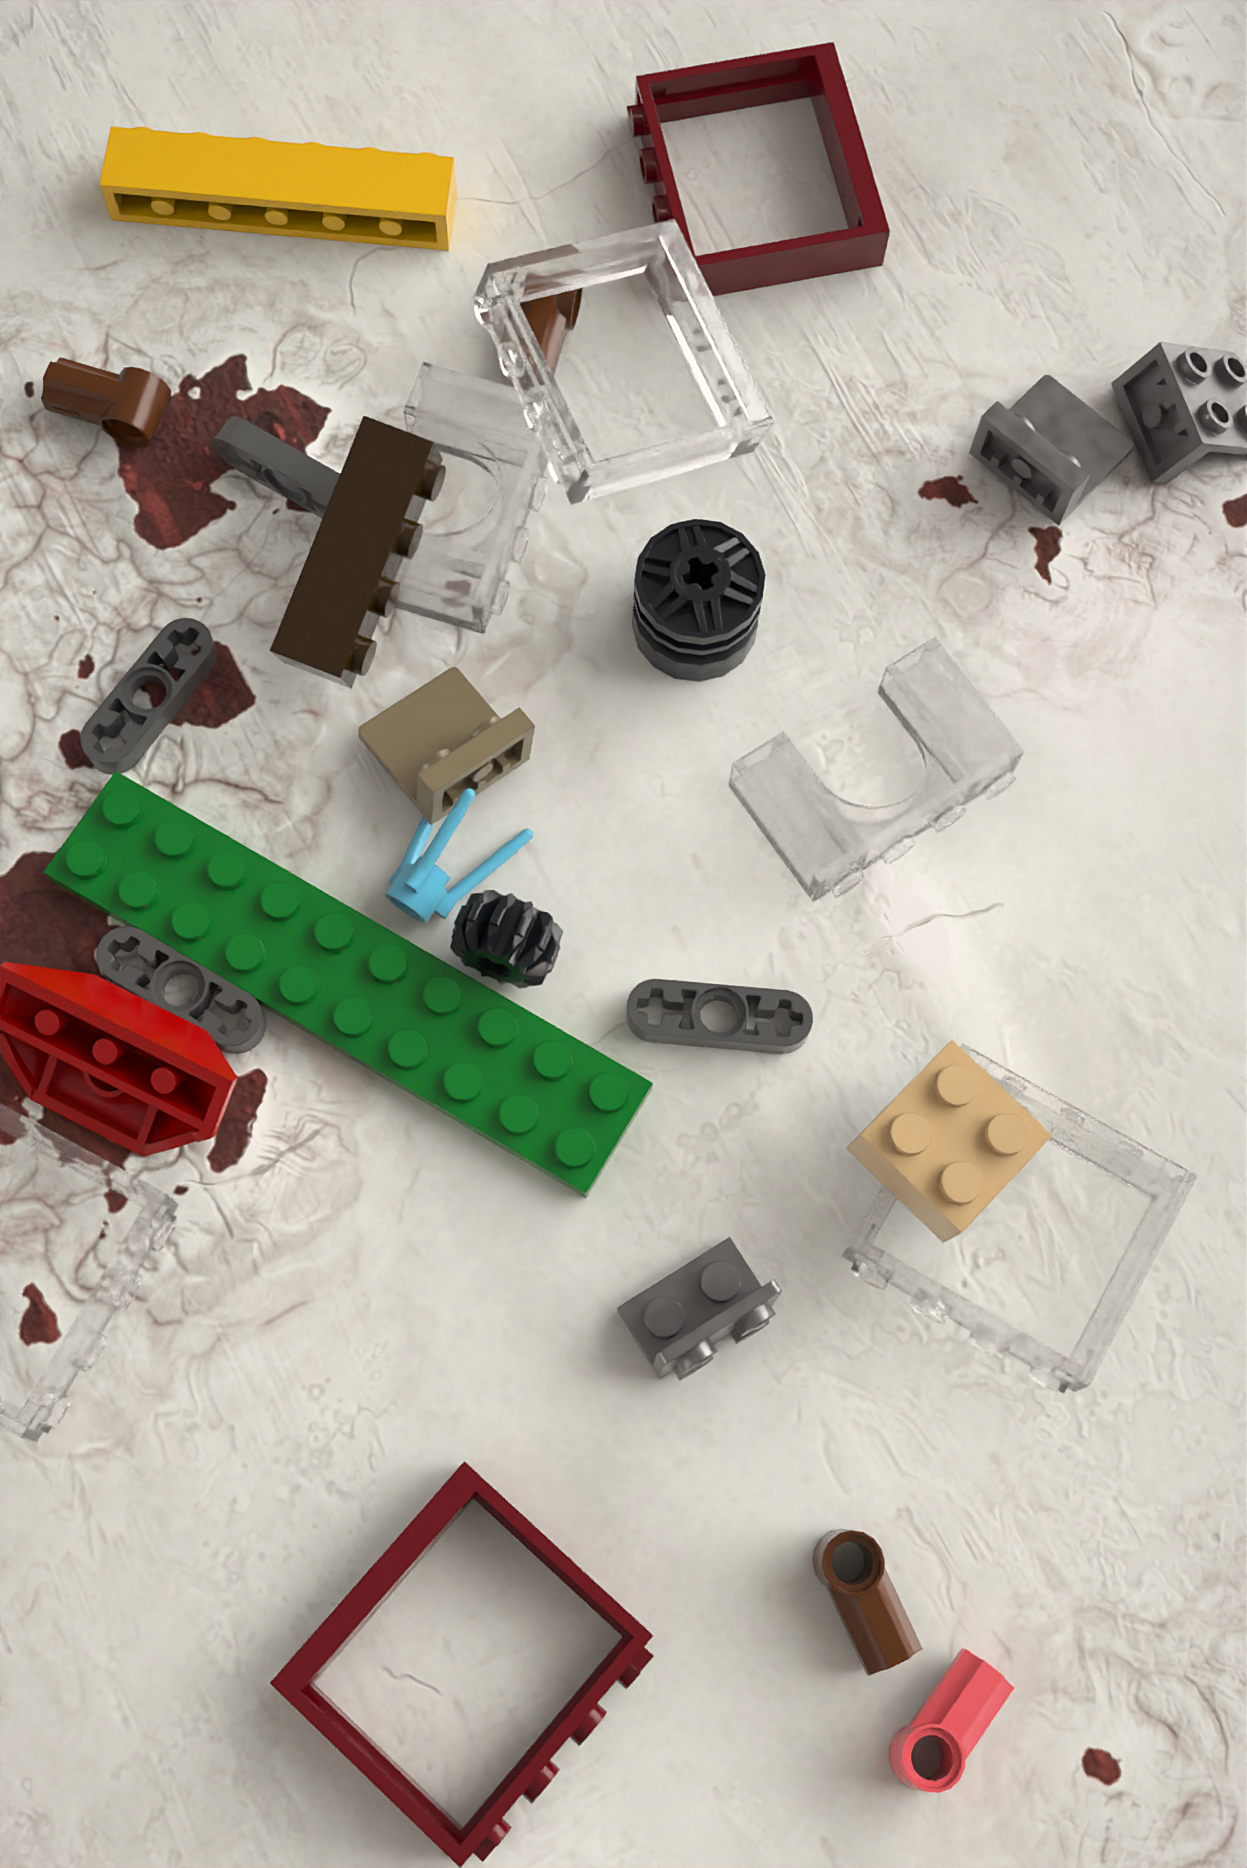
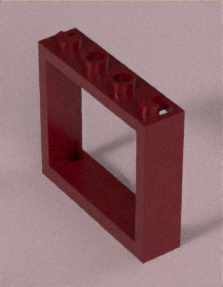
[627,42,890,302]
[270,1461,654,1868]

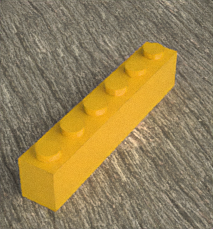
[99,126,457,251]

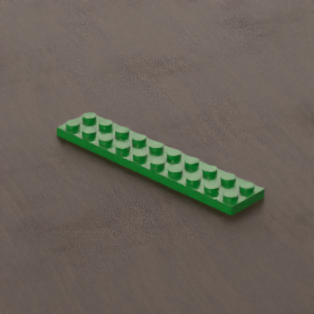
[44,771,653,1198]

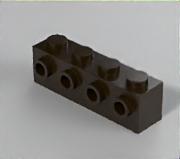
[270,416,446,689]

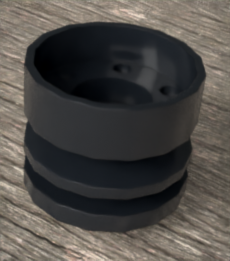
[632,519,766,682]

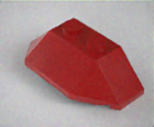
[0,962,238,1157]

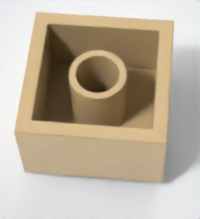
[846,1040,1053,1243]

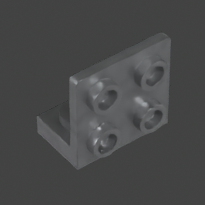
[1111,342,1247,484]
[969,375,1134,526]
[617,1237,782,1380]

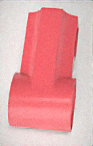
[889,1648,1014,1793]

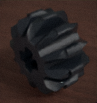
[450,890,563,988]

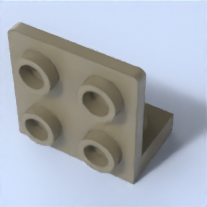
[358,667,535,825]

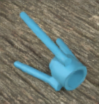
[385,788,533,923]

